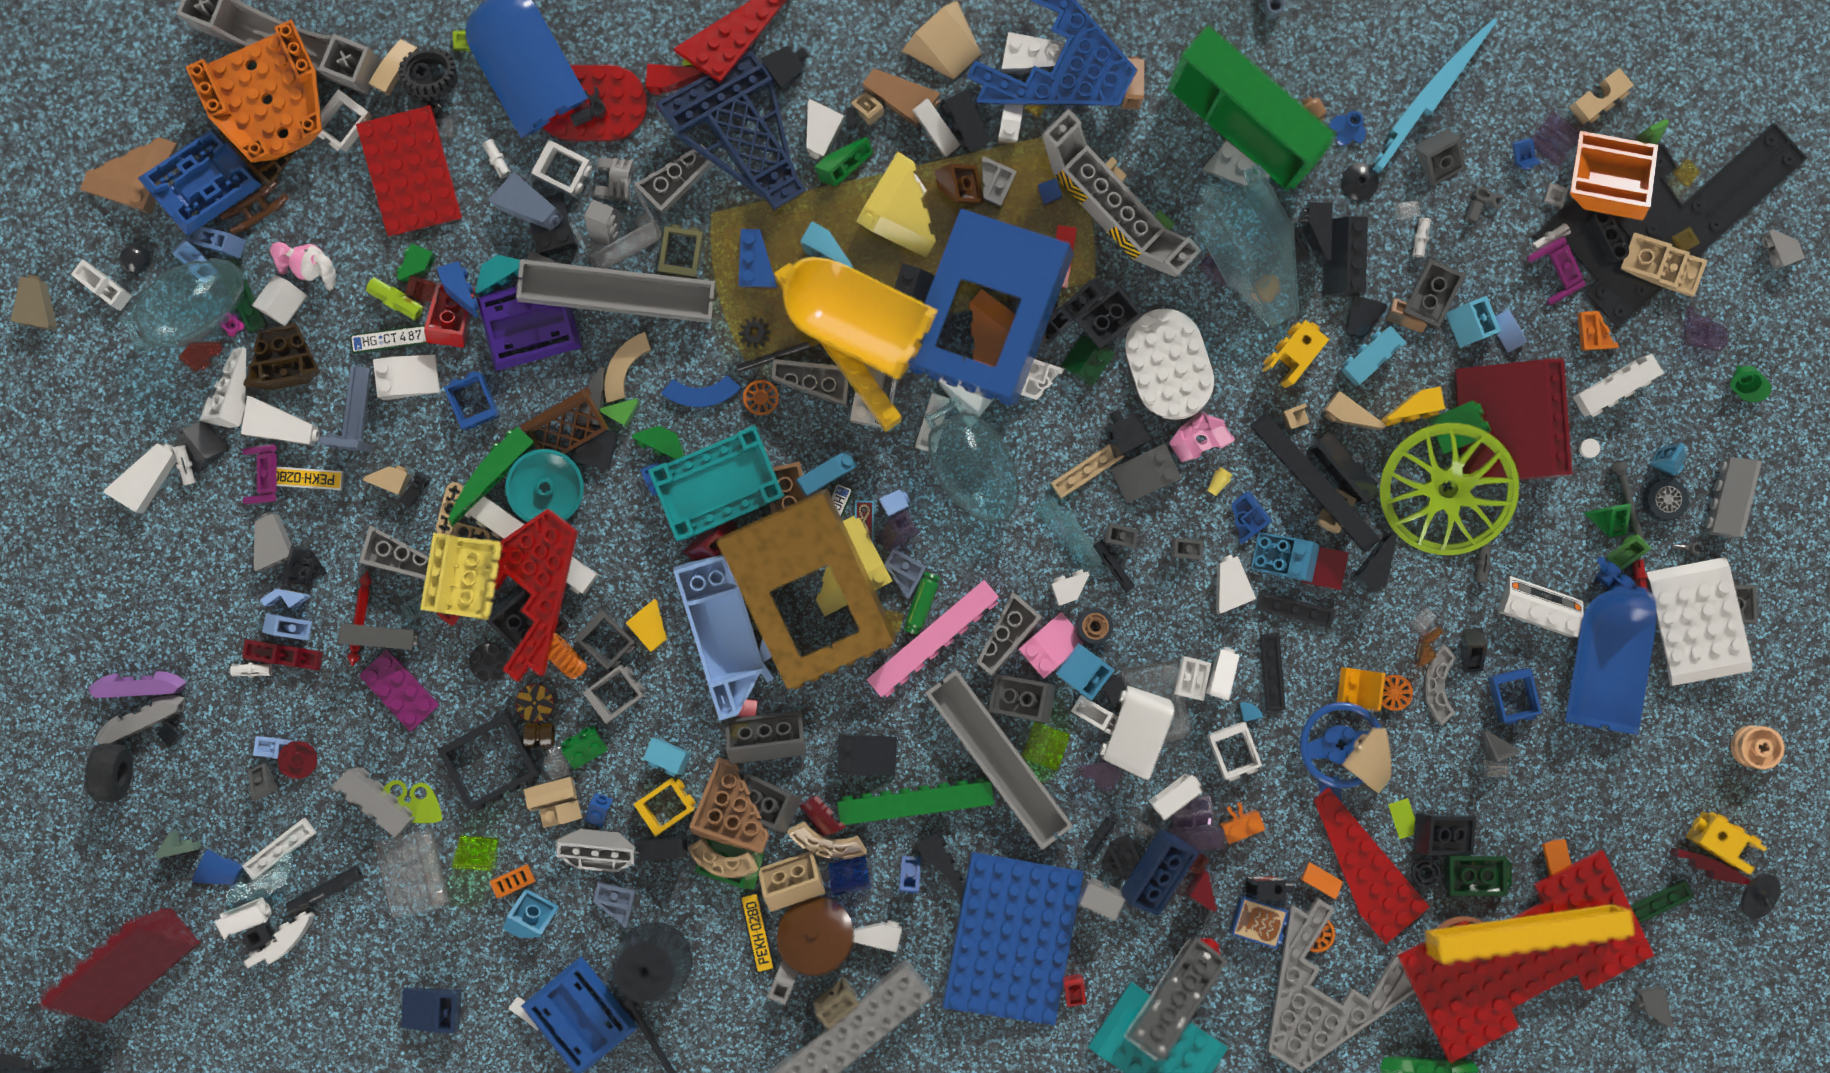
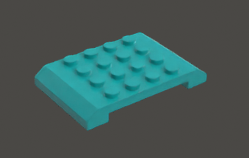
[648,425,784,542]
[1088,981,1228,1073]

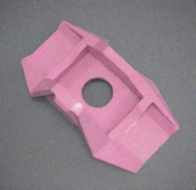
[1170,412,1234,462]

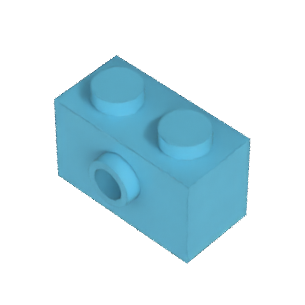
[643,738,692,777]

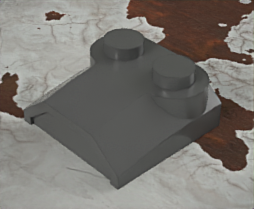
[1734,585,1758,624]

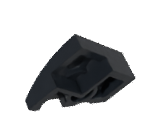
[1344,296,1388,339]

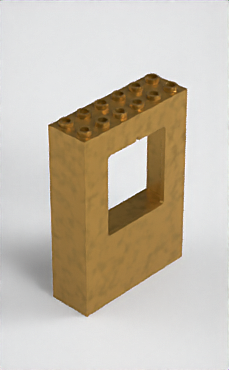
[717,489,896,690]

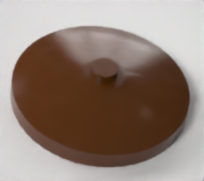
[777,897,854,976]

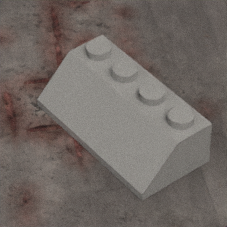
[1705,457,1762,538]

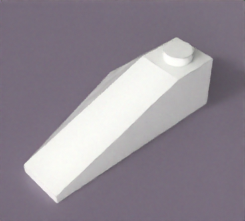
[200,347,246,428]

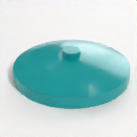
[505,449,584,522]

